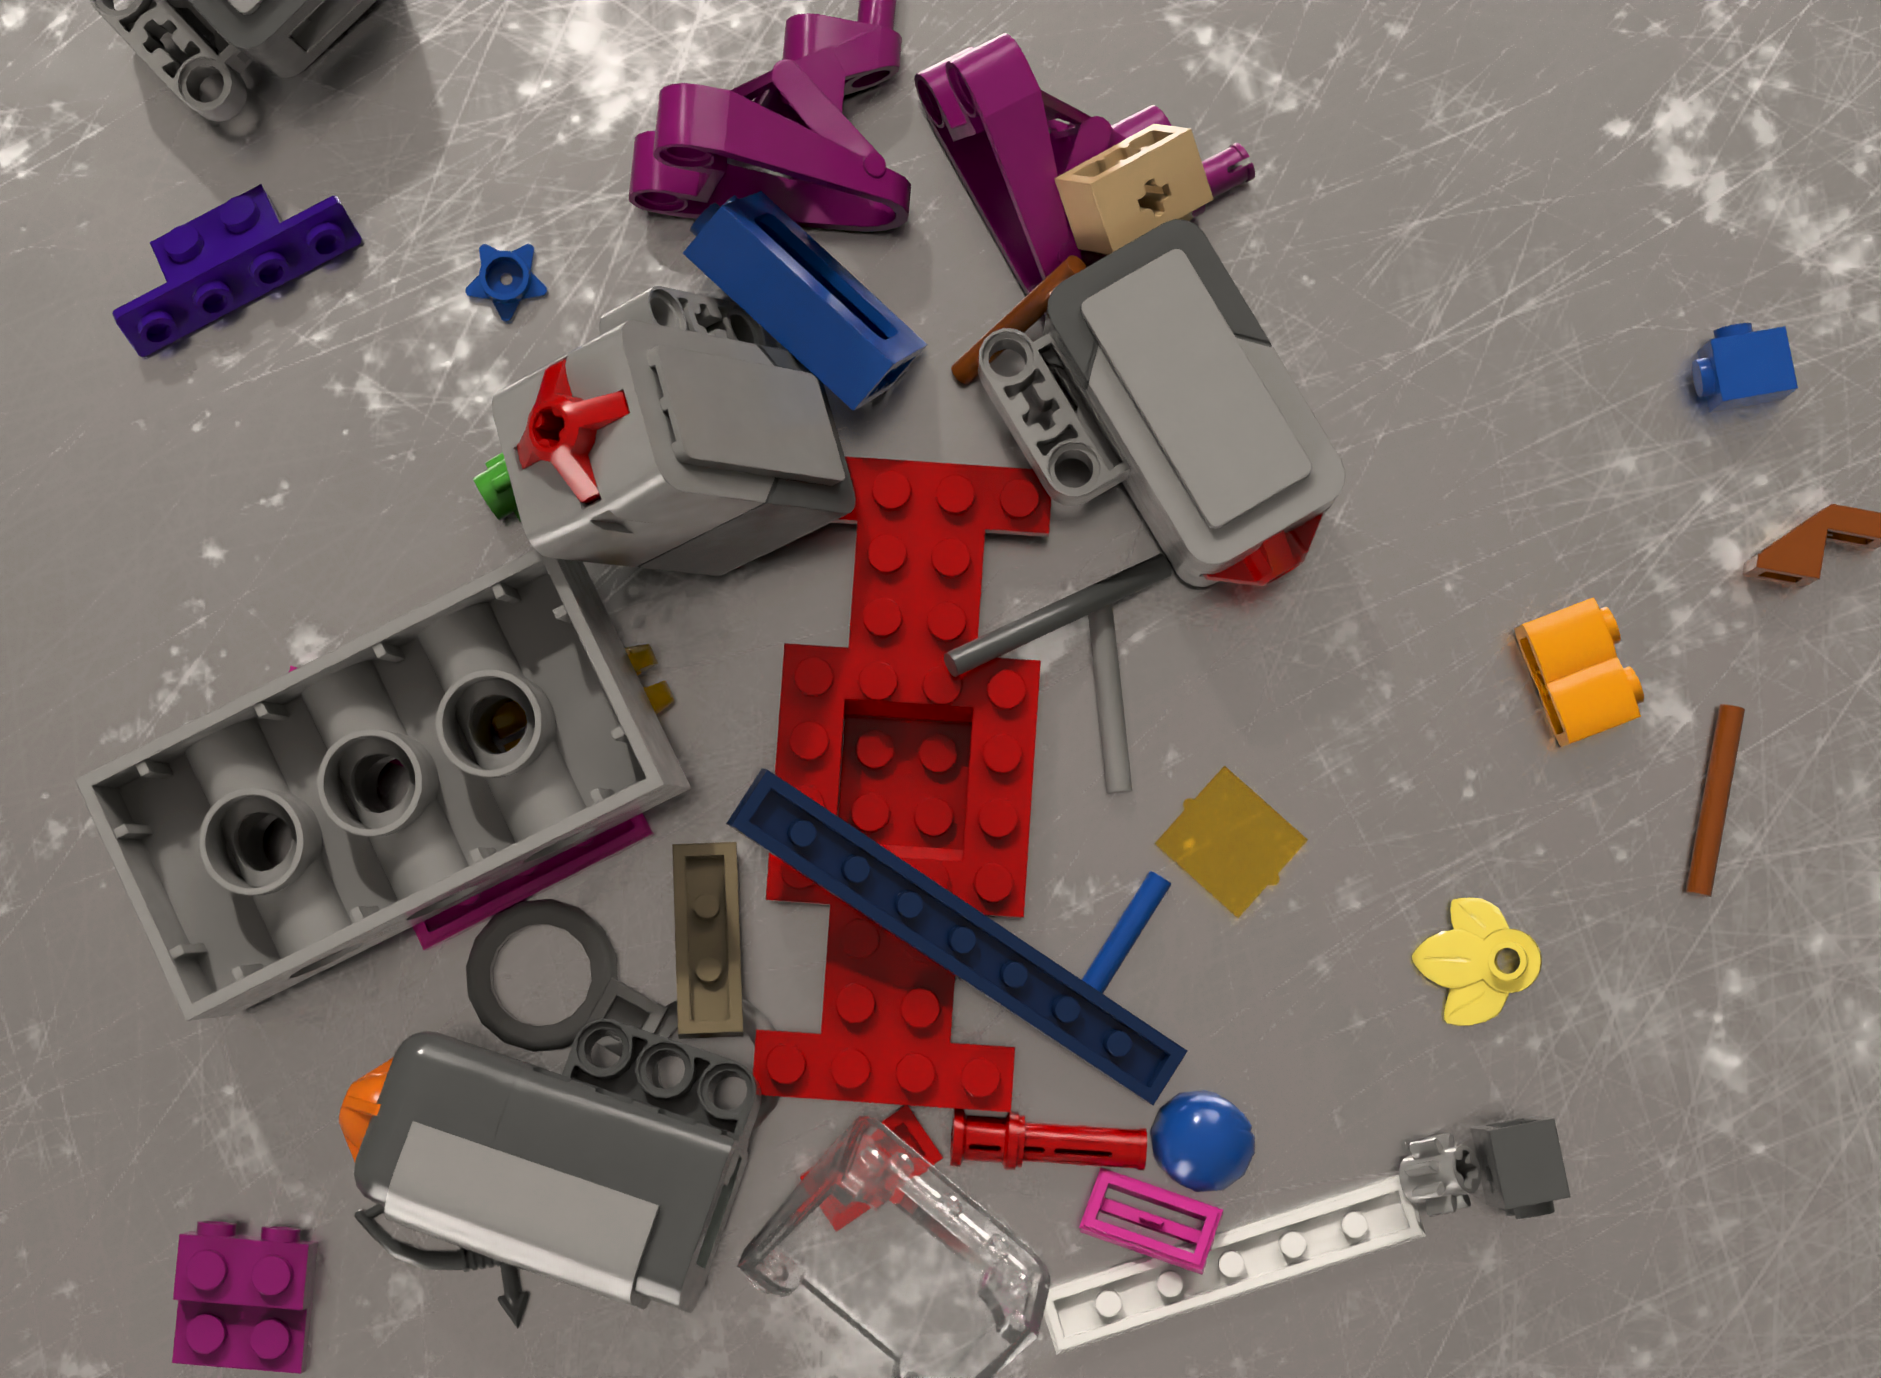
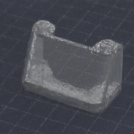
[737,1116,1051,1378]

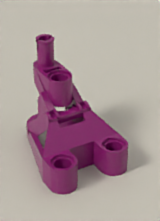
[629,0,911,232]
[914,33,1255,315]

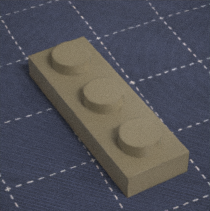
[672,842,743,1039]

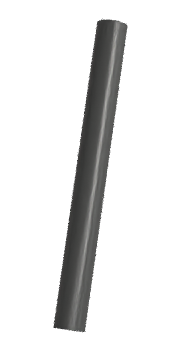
[944,553,1172,677]

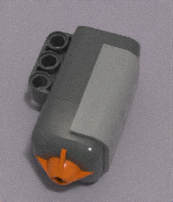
[339,1018,762,1314]

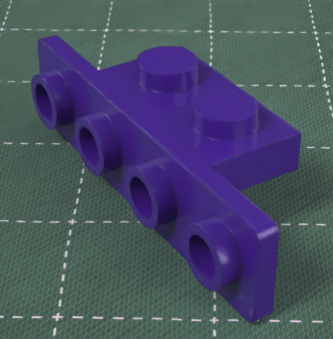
[112,184,362,357]

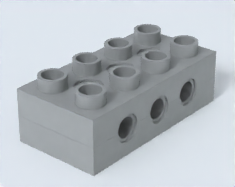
[75,549,691,1021]

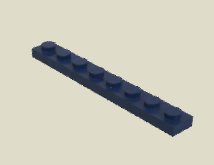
[726,768,1187,1105]

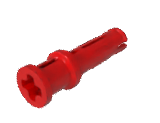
[950,1109,1147,1171]

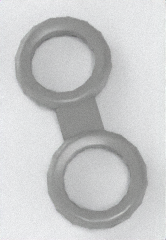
[466,899,780,1131]

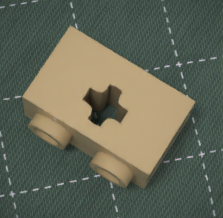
[1054,124,1214,256]

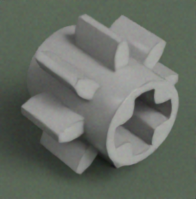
[1399,1132,1481,1217]

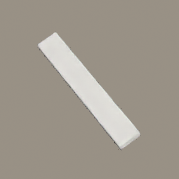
[1037,1175,1426,1355]

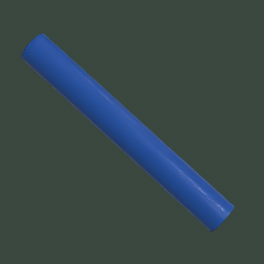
[1082,871,1171,994]

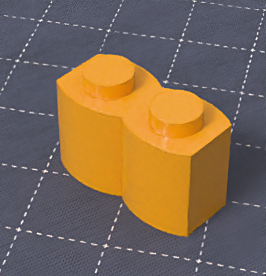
[1514,597,1644,747]

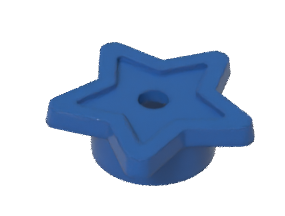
[465,244,547,321]

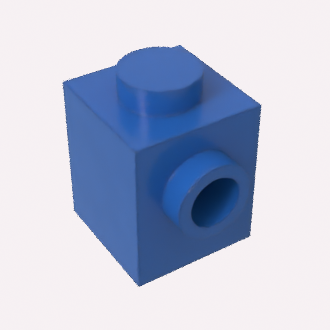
[1692,323,1798,413]

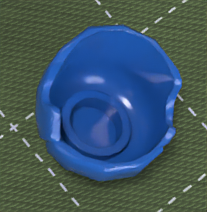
[1150,1090,1255,1192]

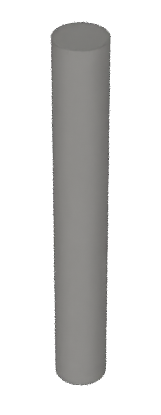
[1088,604,1132,794]

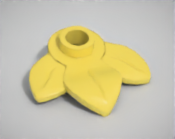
[1412,898,1542,1026]

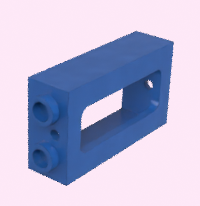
[683,191,928,411]

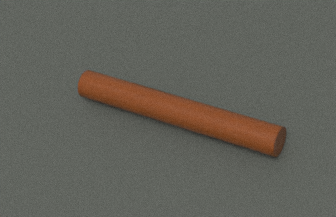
[951,255,1087,384]
[1686,704,1745,897]

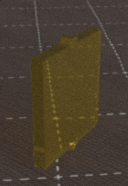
[1154,765,1308,919]

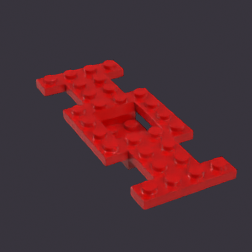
[753,456,1051,1112]

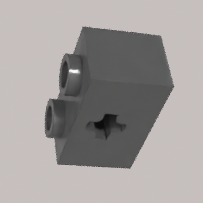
[1471,1116,1571,1219]

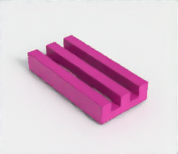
[1079,1168,1223,1275]

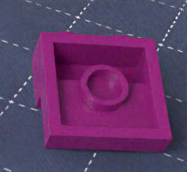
[172,1221,318,1374]

